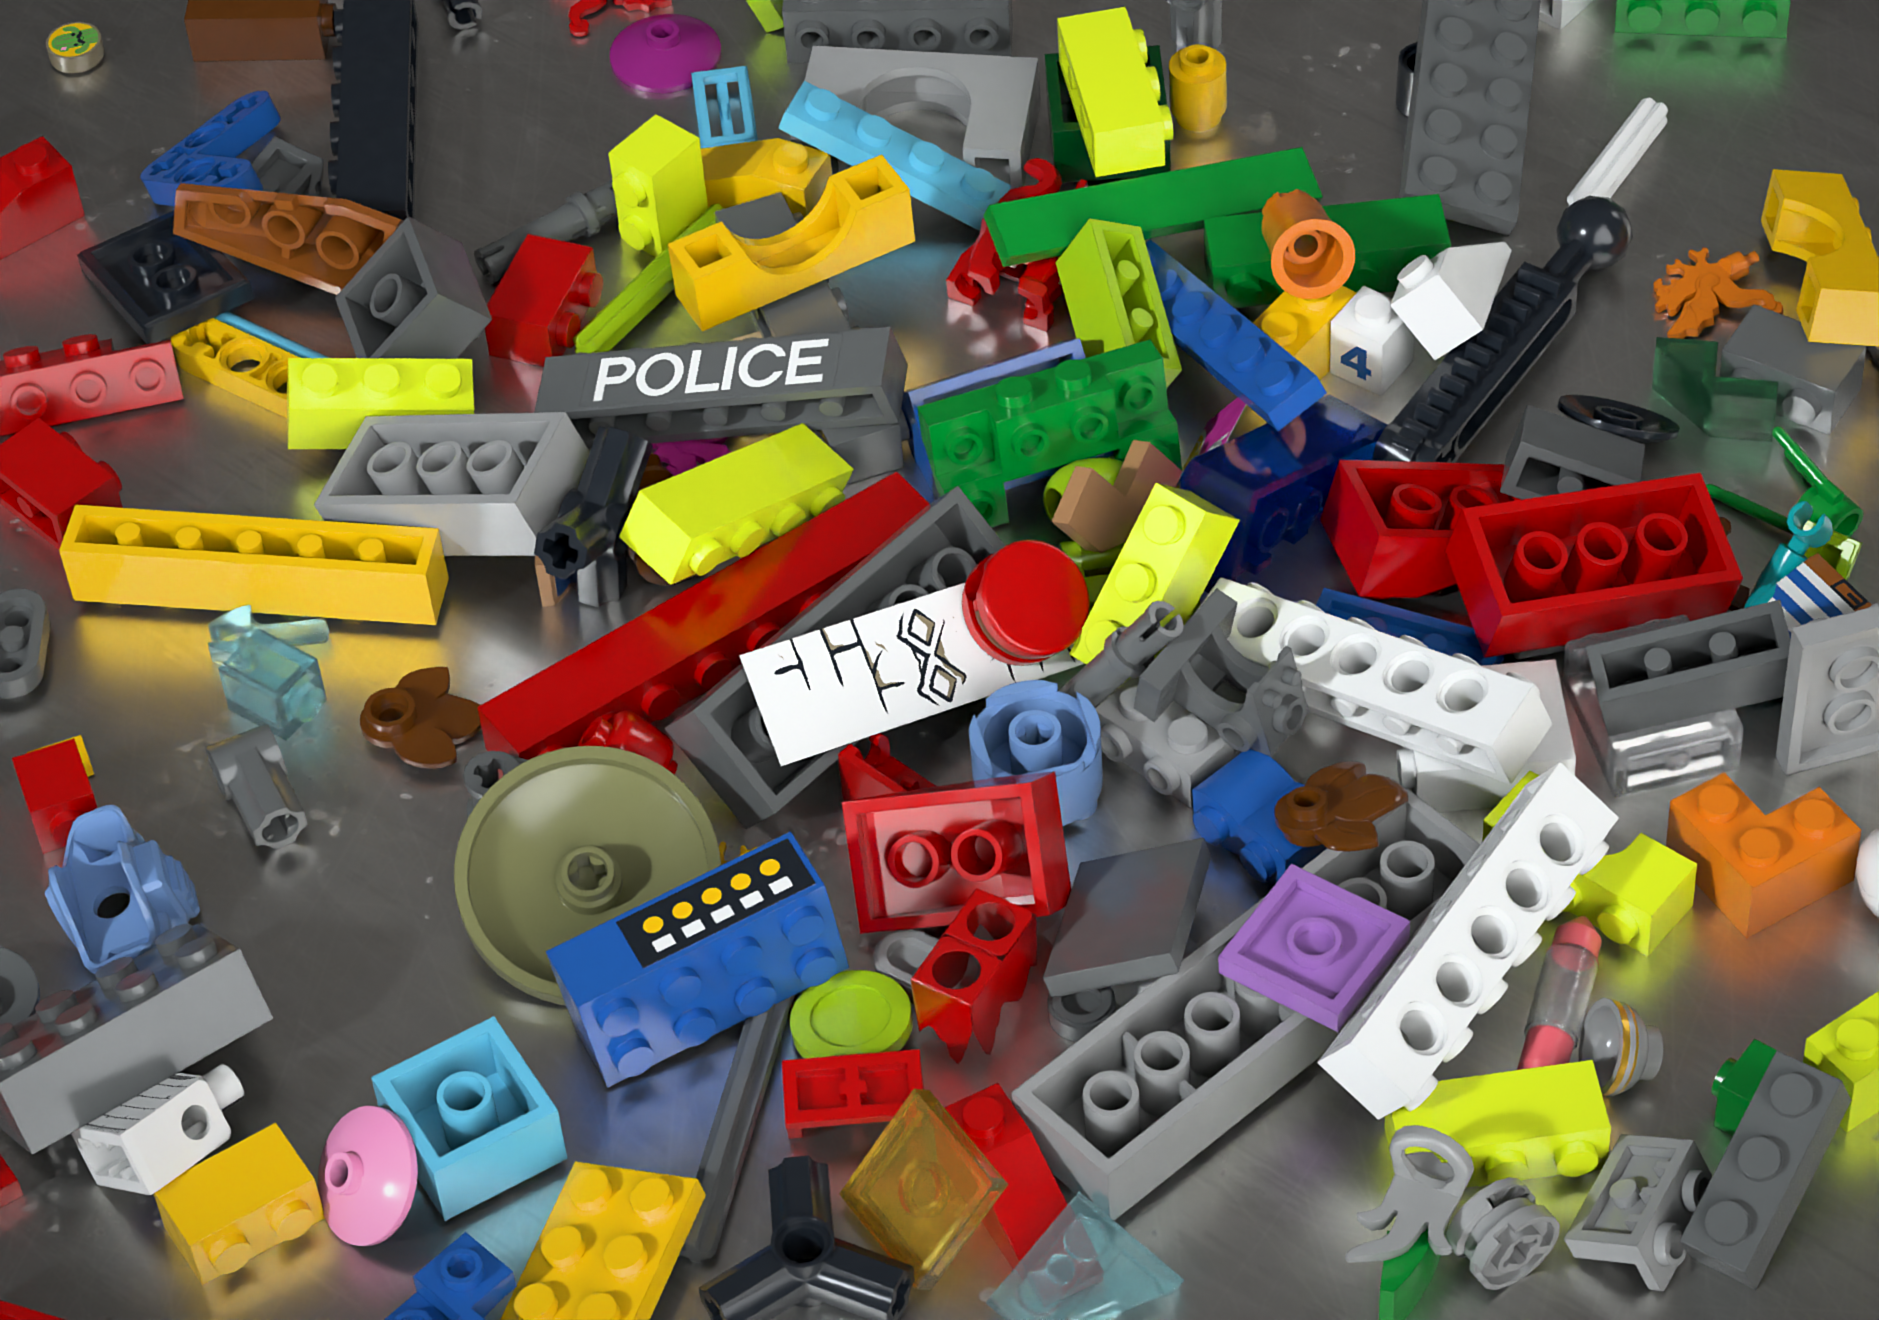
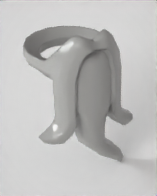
[1345,1125,1474,1263]

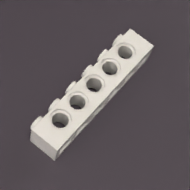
[1196,577,1552,785]
[1317,762,1619,1120]

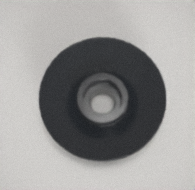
[1557,395,1680,444]

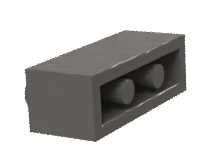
[1586,600,1790,738]
[1680,1051,1851,1290]

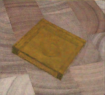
[839,1089,1008,1290]

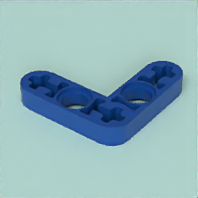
[140,90,281,206]

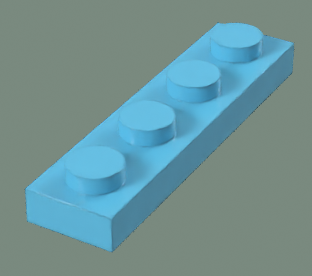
[778,81,1011,231]

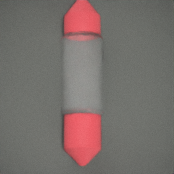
[1517,916,1602,1070]

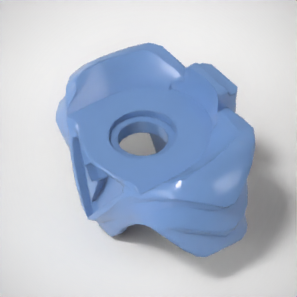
[44,805,200,974]

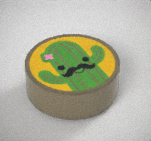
[46,22,105,73]

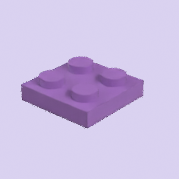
[1218,864,1410,1032]

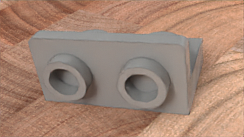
[1564,1134,1713,1291]

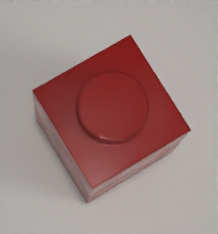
[12,738,98,854]

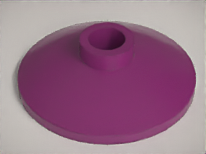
[610,14,721,94]

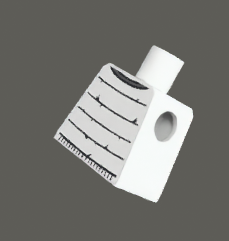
[70,1064,244,1195]

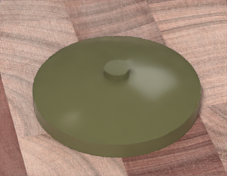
[454,746,721,1005]

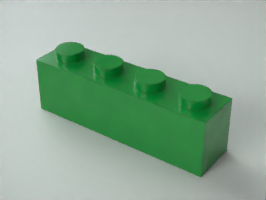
[1204,194,1451,308]

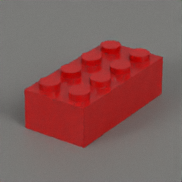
[1445,473,1743,658]

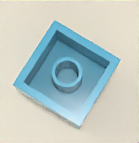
[371,1016,568,1221]

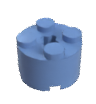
[969,680,1103,826]

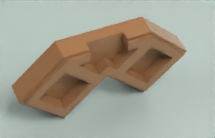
[1051,440,1182,553]

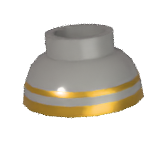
[1578,997,1663,1097]

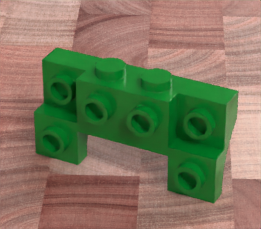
[917,340,1182,527]

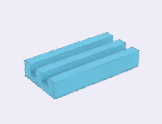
[691,66,758,148]

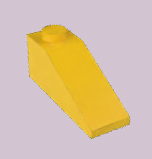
[701,138,832,218]

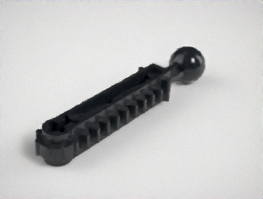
[1372,195,1633,463]

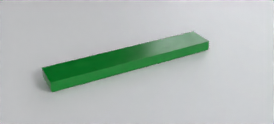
[983,147,1323,267]

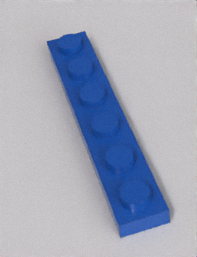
[1146,239,1327,431]

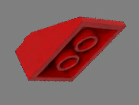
[1320,460,1521,599]
[842,771,1071,934]

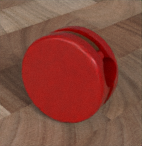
[962,540,1090,666]

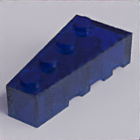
[1181,394,1388,593]

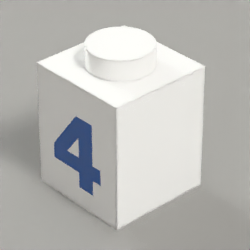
[1330,286,1414,396]

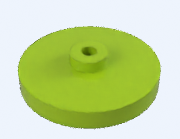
[790,970,913,1058]

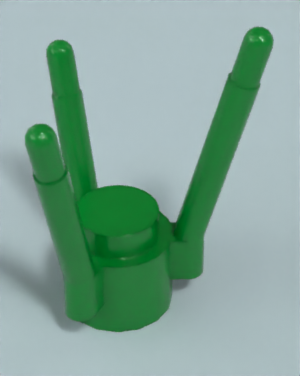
[1706,426,1864,537]

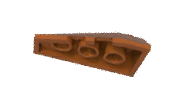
[173,183,404,295]

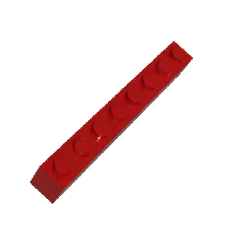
[477,471,930,760]

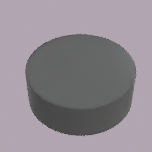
[1048,987,1116,1042]

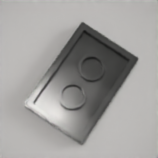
[1043,837,1211,997]

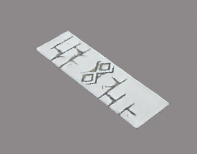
[739,583,1085,766]

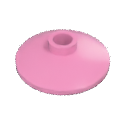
[318,1106,418,1246]

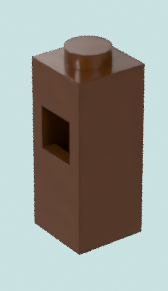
[184,0,338,62]

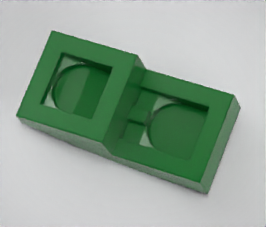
[1379,1222,1449,1320]

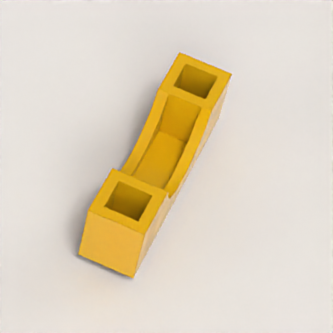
[667,154,915,332]
[1761,169,1879,346]

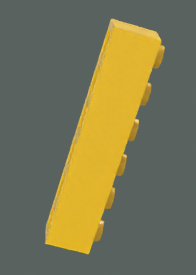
[59,505,449,625]

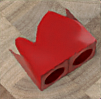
[911,888,1037,1064]

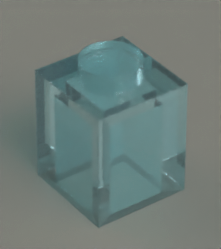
[218,628,327,741]

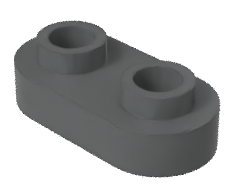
[0,588,51,699]

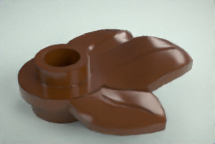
[360,667,481,769]
[1274,761,1408,852]

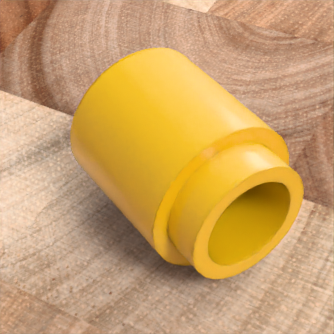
[1169,44,1227,132]

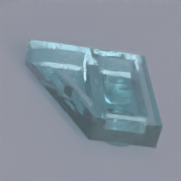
[986,1191,1184,1320]

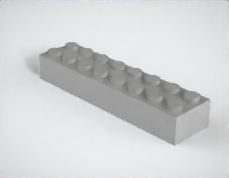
[1012,788,1481,1224]

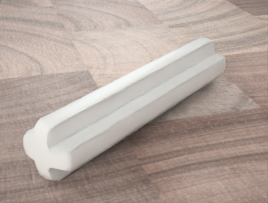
[1567,98,1668,207]

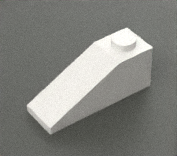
[1390,242,1512,360]

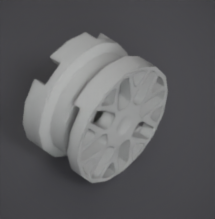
[1446,1177,1560,1290]

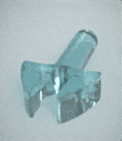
[207,605,329,672]

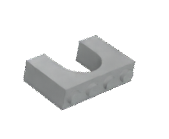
[790,46,1041,189]

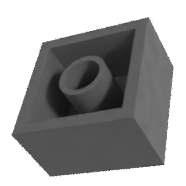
[335,216,492,359]

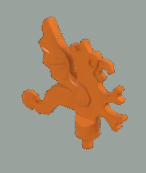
[1654,247,1784,343]

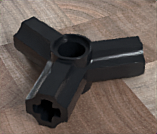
[534,426,653,607]
[699,1155,915,1320]

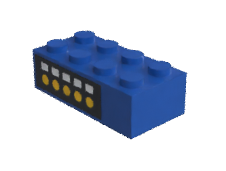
[545,831,850,1088]

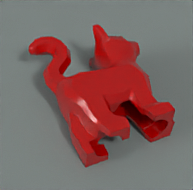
[946,158,1089,332]

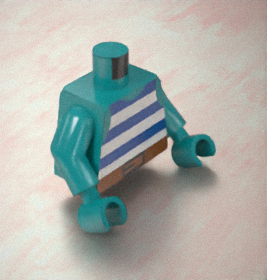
[1744,501,1872,639]

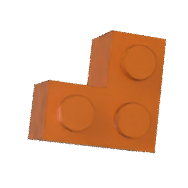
[1666,772,1862,939]

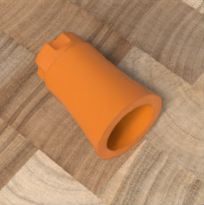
[1262,189,1355,299]

